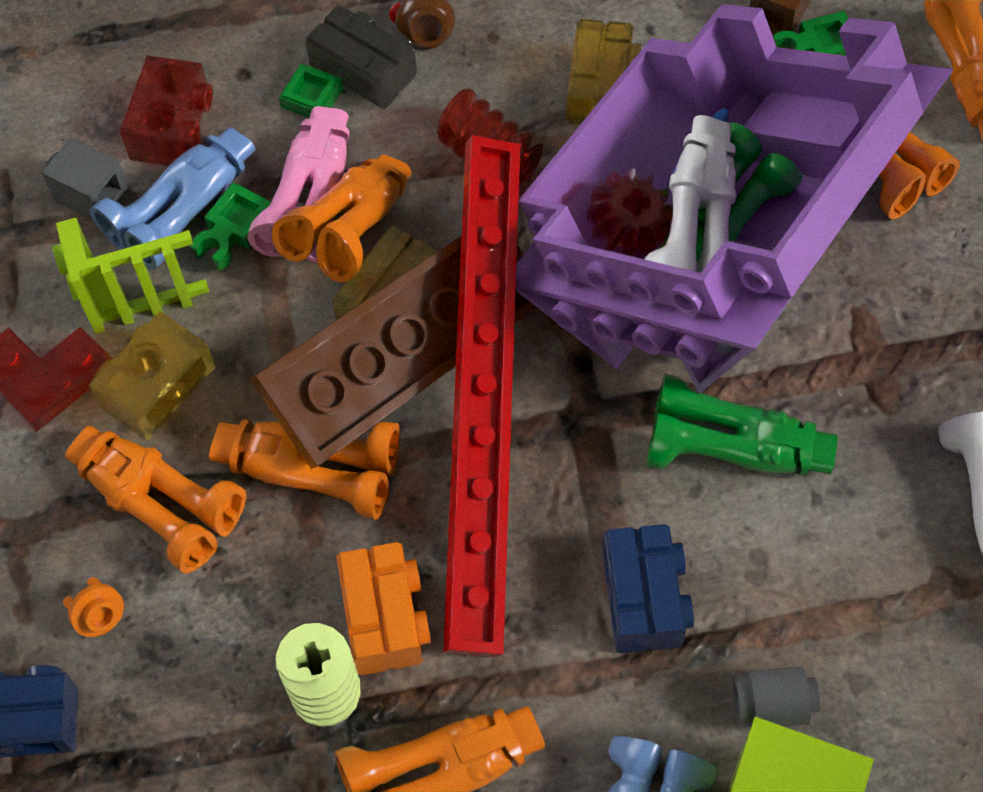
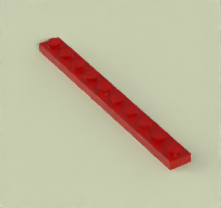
[443,135,520,658]

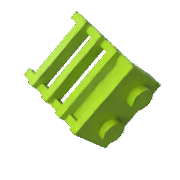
[52,218,210,334]

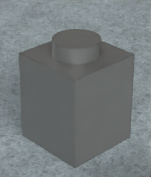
[42,137,129,219]

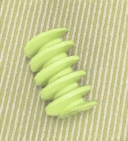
[276,623,361,727]

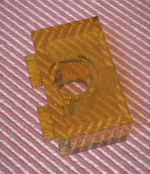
[89,311,215,441]

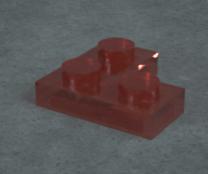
[0,327,117,433]

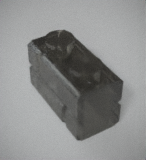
[305,5,417,109]

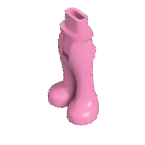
[247,106,350,263]

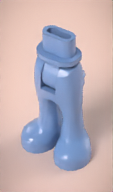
[90,127,255,270]

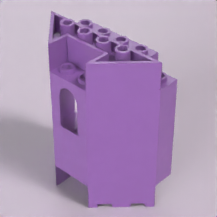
[516,4,954,394]

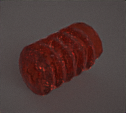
[437,88,543,186]

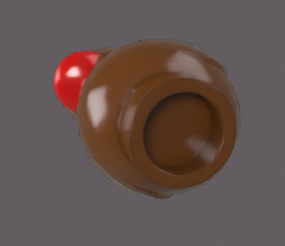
[389,0,455,49]

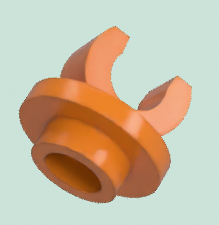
[63,577,124,637]

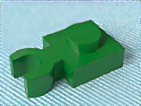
[773,11,848,56]
[191,182,271,271]

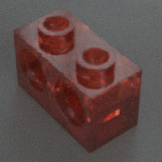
[120,55,213,166]

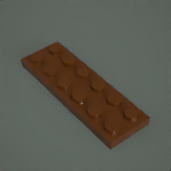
[249,236,537,469]

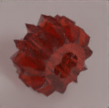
[586,168,673,257]

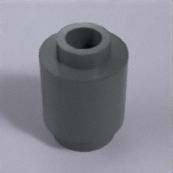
[732,666,820,727]

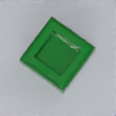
[278,63,344,118]

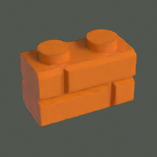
[336,542,431,676]

